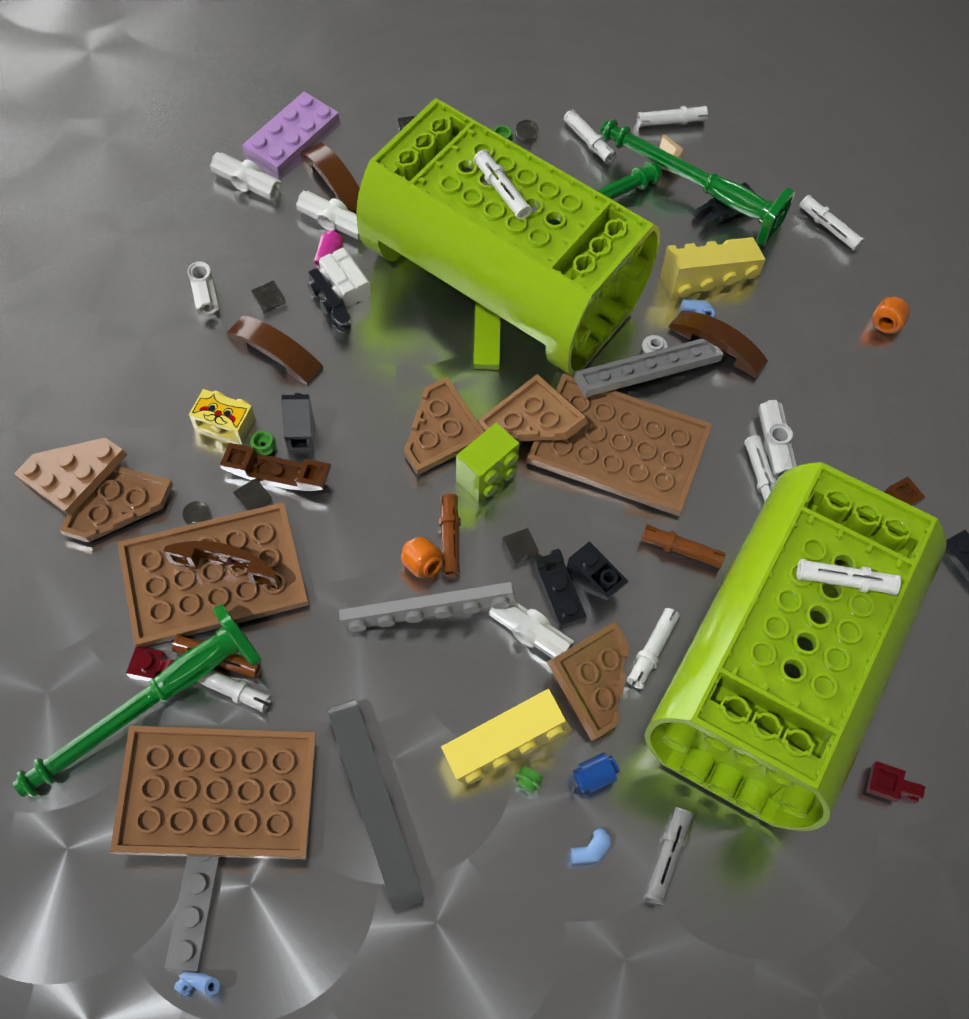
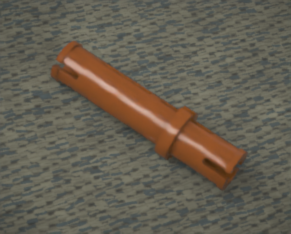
[439,493,461,577]
[641,524,726,569]
[172,634,261,679]

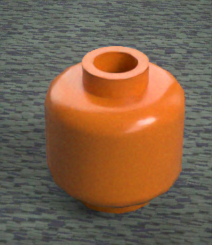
[872,297,910,334]
[401,537,442,579]

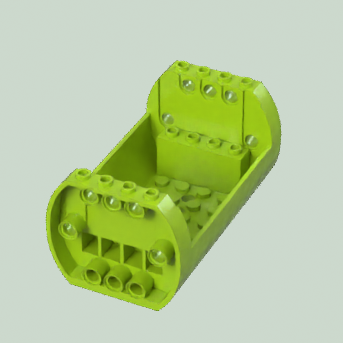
[356,98,660,377]
[645,462,947,831]

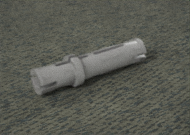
[645,807,694,905]

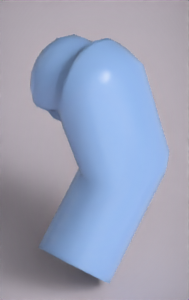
[681,299,716,318]
[570,828,612,864]
[174,971,220,997]

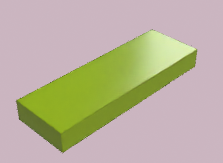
[474,302,500,370]

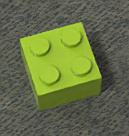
[456,423,519,502]

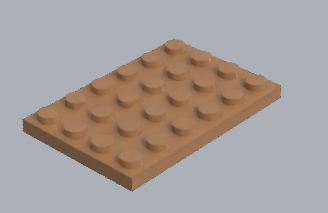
[526,373,712,517]
[117,502,309,647]
[110,726,316,860]

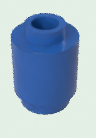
[572,752,620,793]

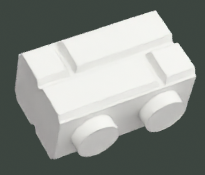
[319,248,371,308]

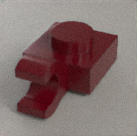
[126,647,175,681]
[866,761,926,803]

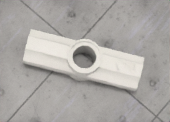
[210,152,282,200]
[296,190,360,240]
[758,400,797,479]
[489,602,574,658]

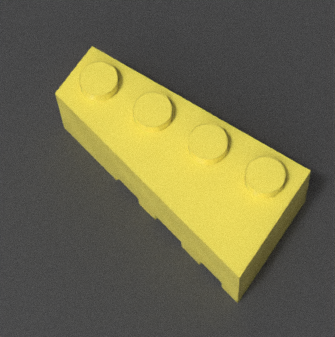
[659,237,766,300]
[441,688,573,784]

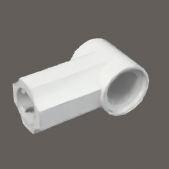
[188,262,219,316]

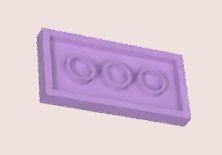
[242,91,339,174]

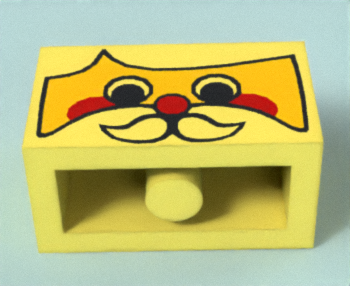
[189,389,256,444]

